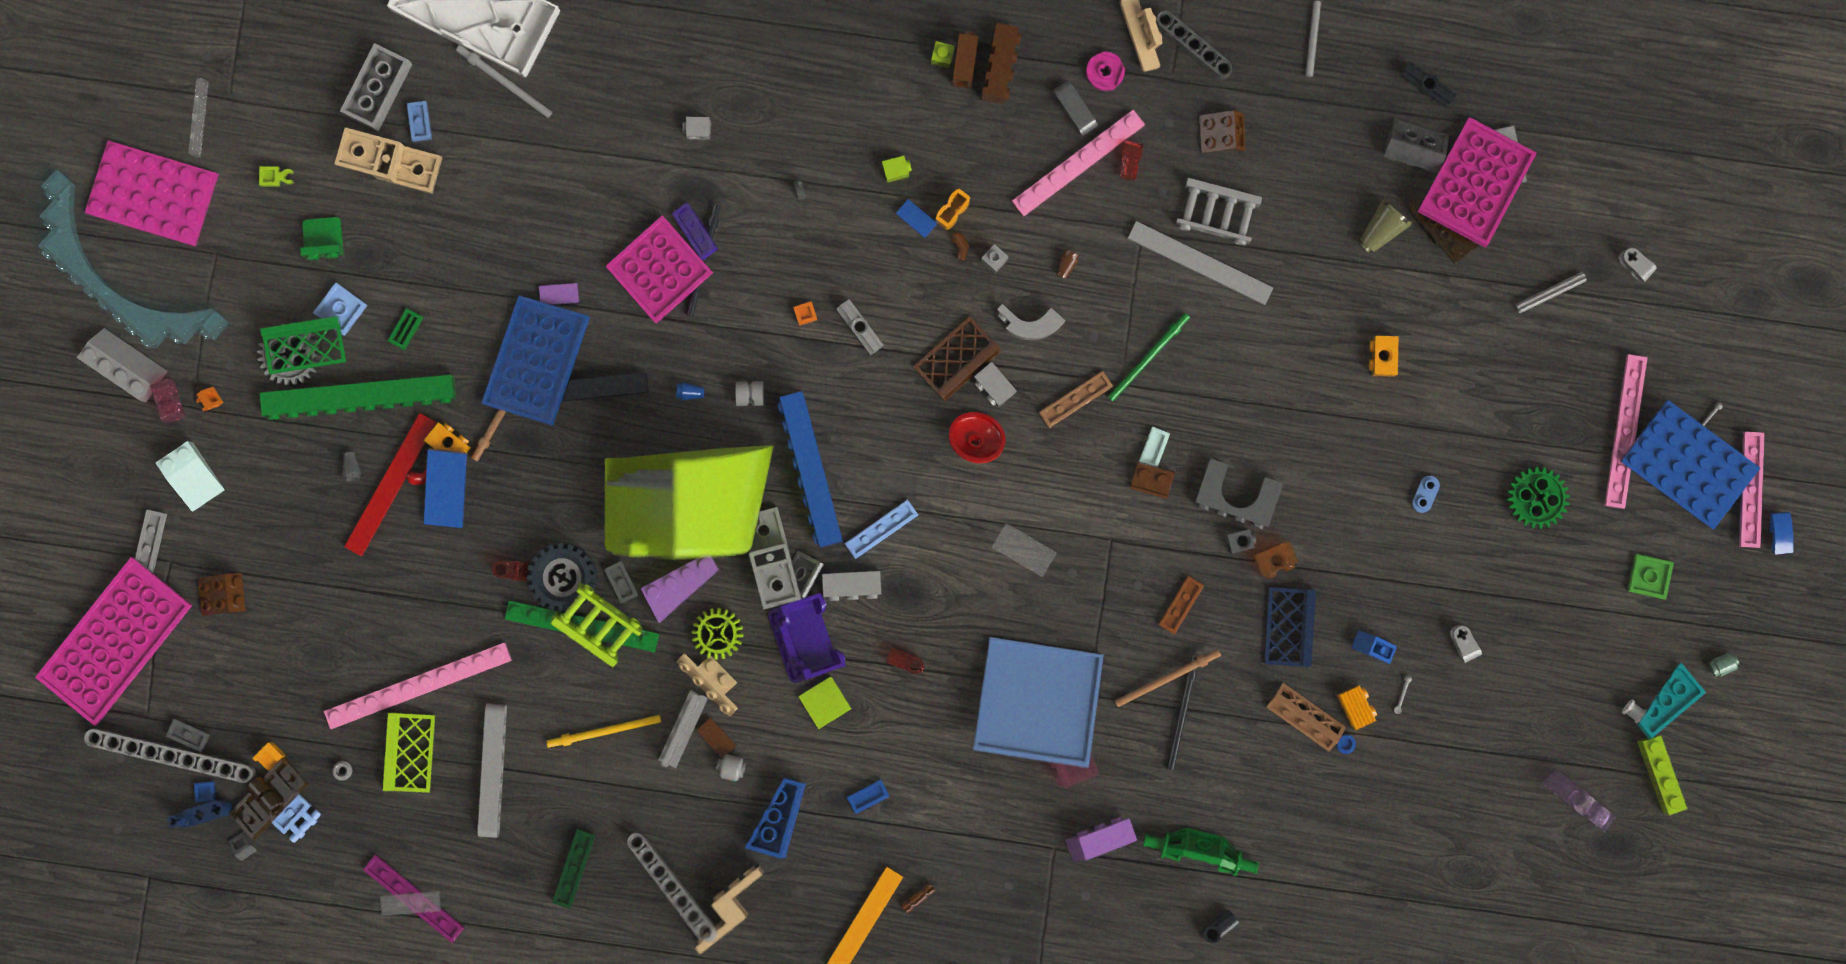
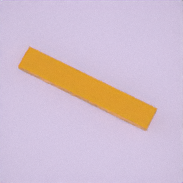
[827,867,903,964]

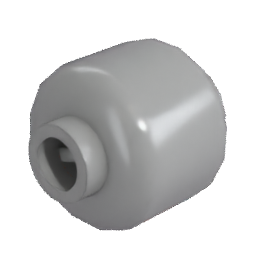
[716,754,746,781]

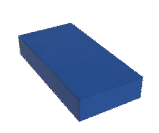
[896,199,937,239]
[847,779,889,814]

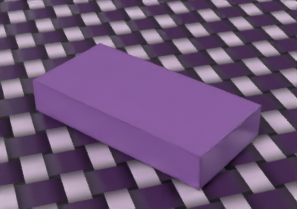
[539,283,579,305]

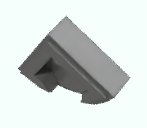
[793,180,806,200]

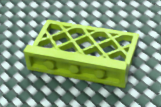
[383,712,435,793]

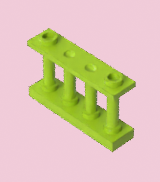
[551,583,642,667]

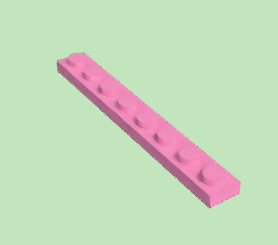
[1012,110,1145,217]
[1604,354,1647,509]

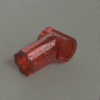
[1119,140,1143,180]
[886,647,925,674]

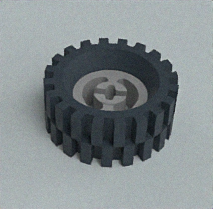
[527,544,598,611]

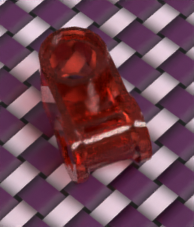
[492,561,530,581]

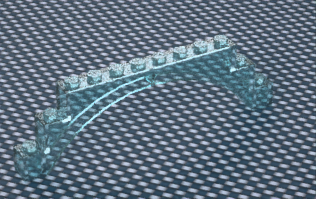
[38,170,230,349]

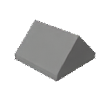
[780,551,824,598]

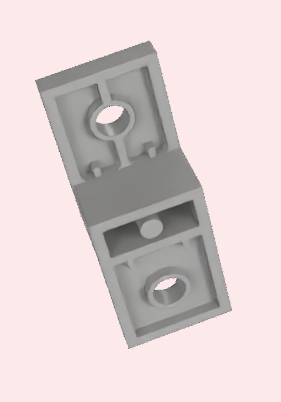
[749,507,801,609]

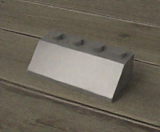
[77,328,167,402]

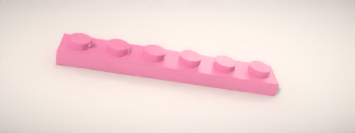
[1739,432,1764,548]

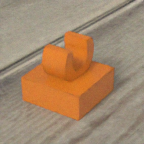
[196,387,224,411]

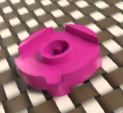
[1086,52,1125,91]

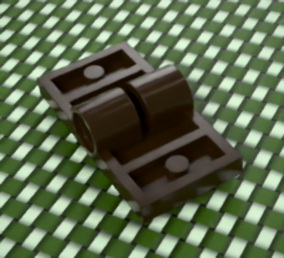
[1407,187,1481,265]
[229,757,309,840]

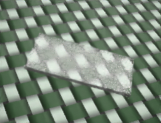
[992,523,1057,577]

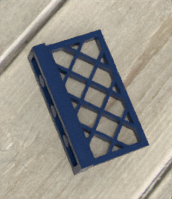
[1265,587,1316,667]

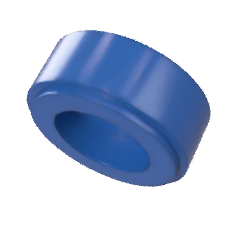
[1336,734,1356,754]

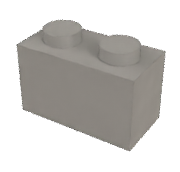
[974,362,1016,407]

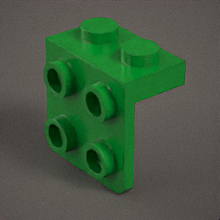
[300,217,344,261]

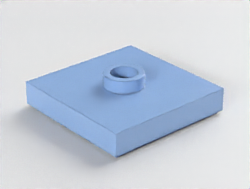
[313,282,367,336]

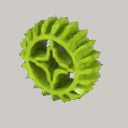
[691,608,744,660]

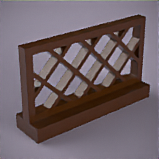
[913,316,1001,402]

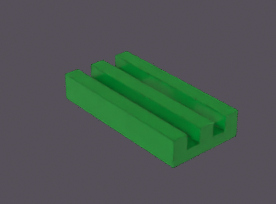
[387,308,424,350]

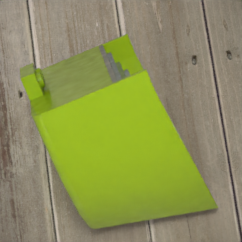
[605,445,774,558]

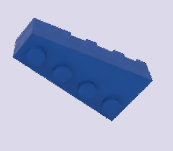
[745,778,806,859]

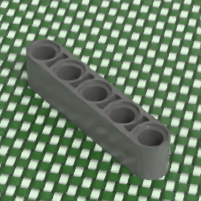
[1156,10,1232,80]

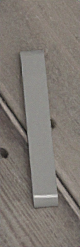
[478,703,507,838]
[627,833,717,942]

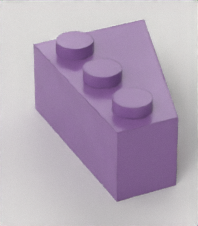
[1065,817,1137,861]

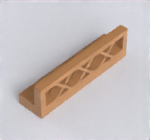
[1266,683,1346,751]

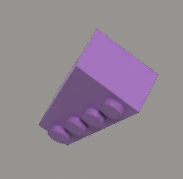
[641,556,719,623]

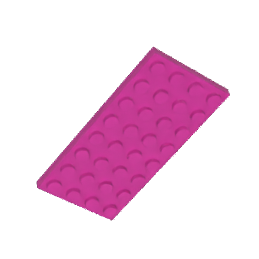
[35,557,192,726]

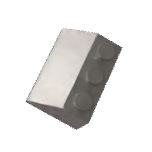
[1384,118,1449,173]

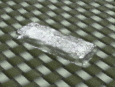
[381,891,441,916]

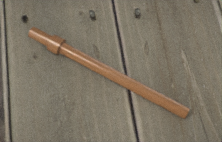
[471,410,506,462]
[1115,649,1221,707]

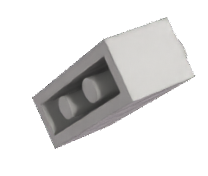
[822,571,881,601]

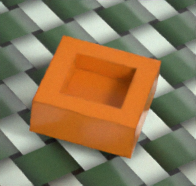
[793,301,817,326]

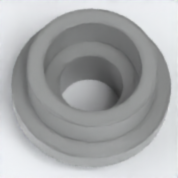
[333,761,352,780]

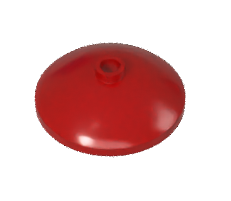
[948,412,1006,463]

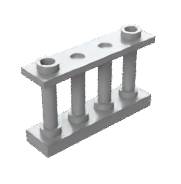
[1175,178,1262,246]

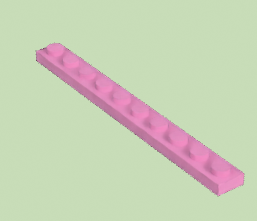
[324,643,512,729]

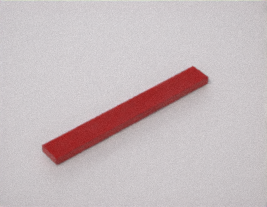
[344,413,437,556]

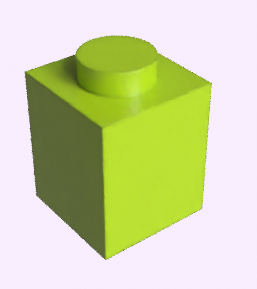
[931,41,954,69]
[882,156,912,183]

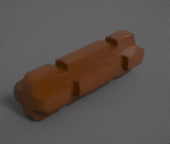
[901,883,935,913]

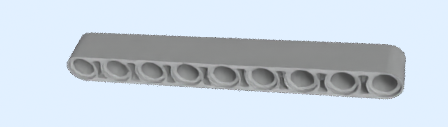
[84,729,256,782]

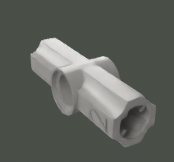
[836,299,884,355]

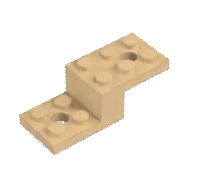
[335,127,443,194]
[696,866,764,954]

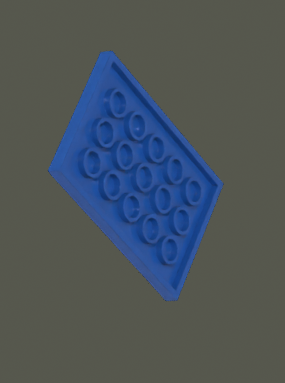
[481,296,590,426]
[1620,400,1760,530]

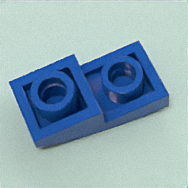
[1769,512,1793,554]

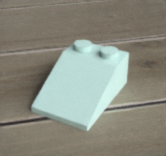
[156,441,225,511]

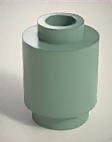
[1708,652,1739,677]

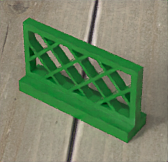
[260,316,347,375]

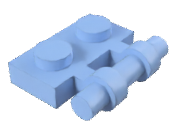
[272,794,321,843]

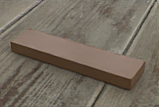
[1039,371,1113,428]

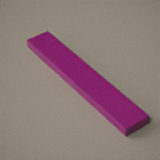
[363,854,465,943]

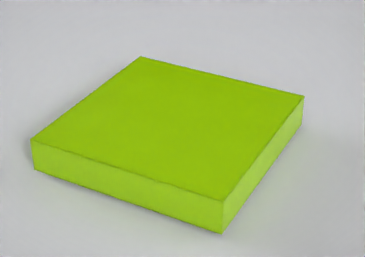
[799,677,851,729]

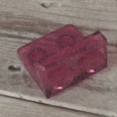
[1049,753,1099,789]

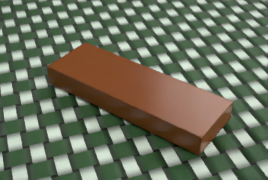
[1158,576,1205,635]

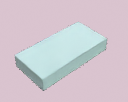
[1139,427,1170,466]

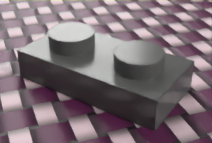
[604,561,639,604]
[166,719,211,752]

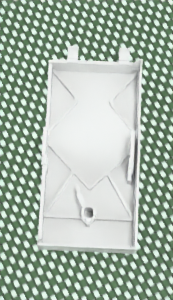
[387,0,560,78]

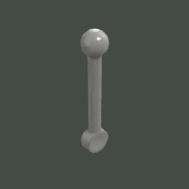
[1701,402,1723,426]
[1394,675,1412,714]

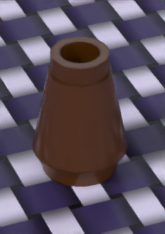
[1056,249,1079,279]

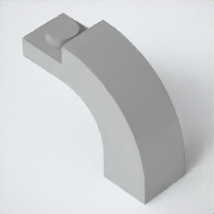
[997,304,1065,340]

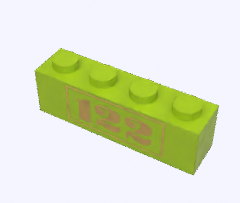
[1637,735,1687,815]

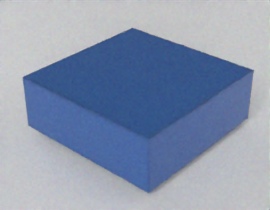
[194,781,216,803]

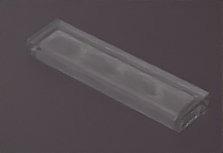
[188,78,209,157]

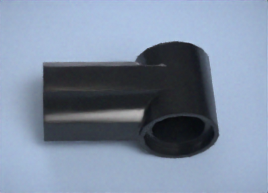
[1201,909,1239,943]

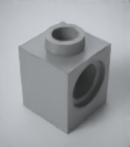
[683,117,711,139]
[981,244,1008,273]

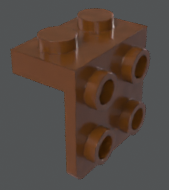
[198,573,246,616]

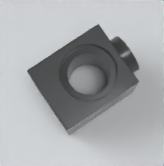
[1226,529,1257,554]

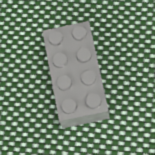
[340,43,412,132]

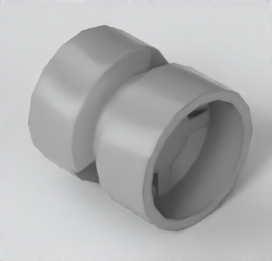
[736,381,764,406]

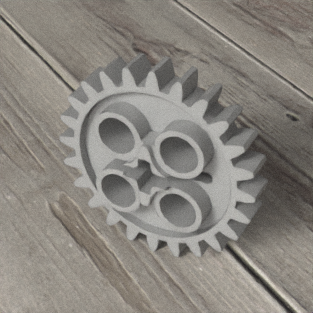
[257,323,321,386]

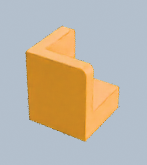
[252,742,286,771]

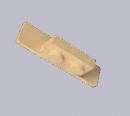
[1120,0,1163,72]
[677,654,738,717]

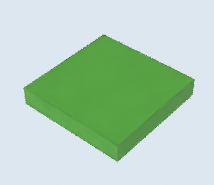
[1627,554,1674,600]

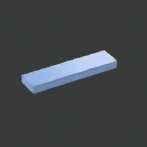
[845,499,918,559]

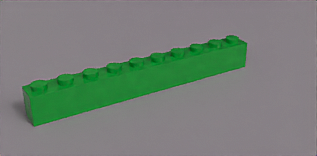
[260,375,456,420]

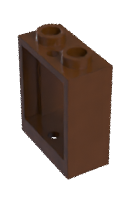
[953,32,978,89]

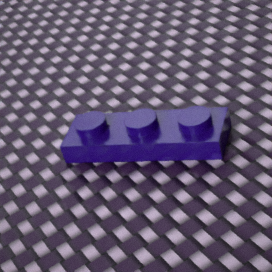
[672,202,718,260]

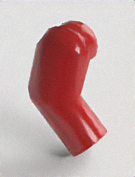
[406,468,427,485]

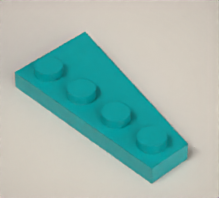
[1637,663,1706,739]

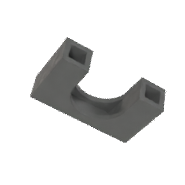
[1194,458,1283,530]

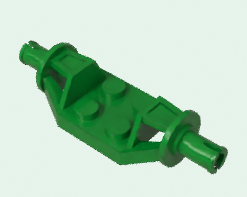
[1143,828,1259,876]

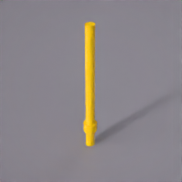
[547,715,661,748]

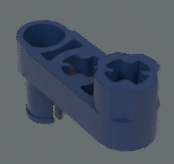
[167,799,233,828]

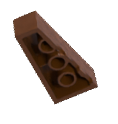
[981,23,1022,105]

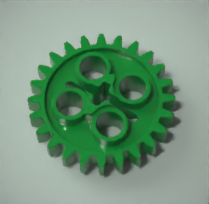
[1506,467,1570,529]

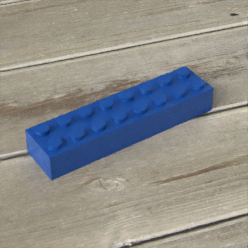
[778,391,843,548]

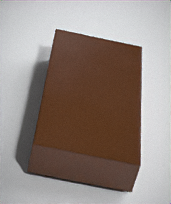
[696,718,737,759]

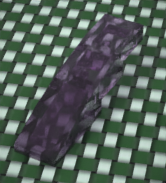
[1543,768,1616,832]

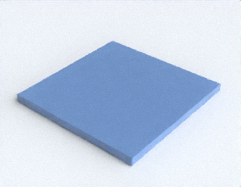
[973,637,1104,768]

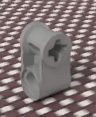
[1618,248,1657,283]
[1450,625,1482,663]

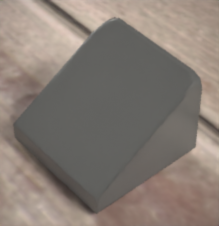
[228,831,257,861]

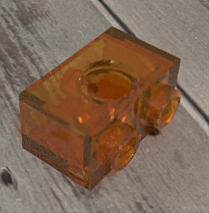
[1252,541,1298,579]

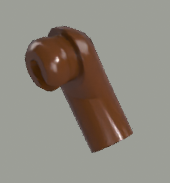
[951,233,969,261]

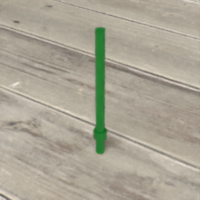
[1108,313,1190,402]

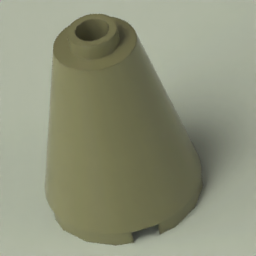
[1360,199,1412,253]

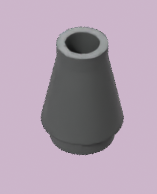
[342,452,361,481]

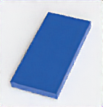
[424,449,467,528]

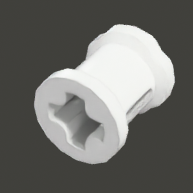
[1622,699,1646,724]

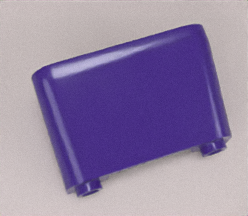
[768,593,846,684]

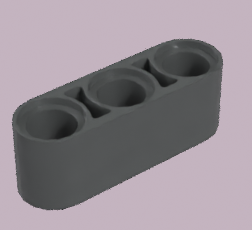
[1052,80,1098,136]

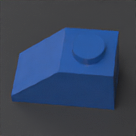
[1352,630,1397,664]

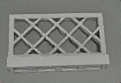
[659,690,708,768]

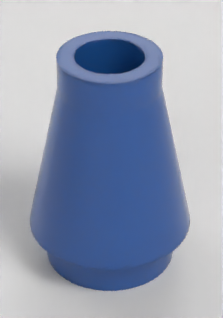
[676,382,704,401]

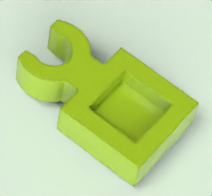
[259,166,294,187]

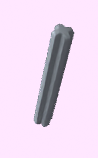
[1515,272,1587,313]

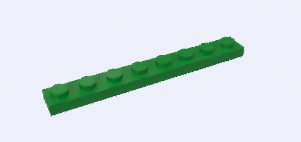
[505,601,660,652]

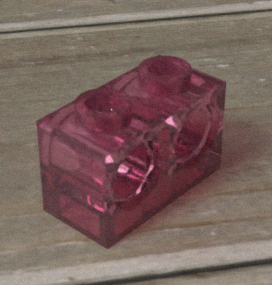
[150,379,186,423]

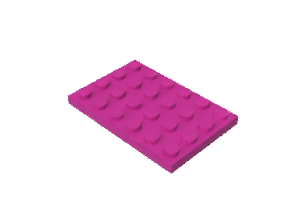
[1418,117,1537,248]
[85,141,219,247]

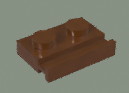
[1130,461,1175,499]

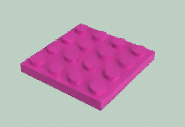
[606,215,713,324]

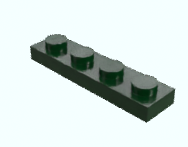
[552,829,596,909]

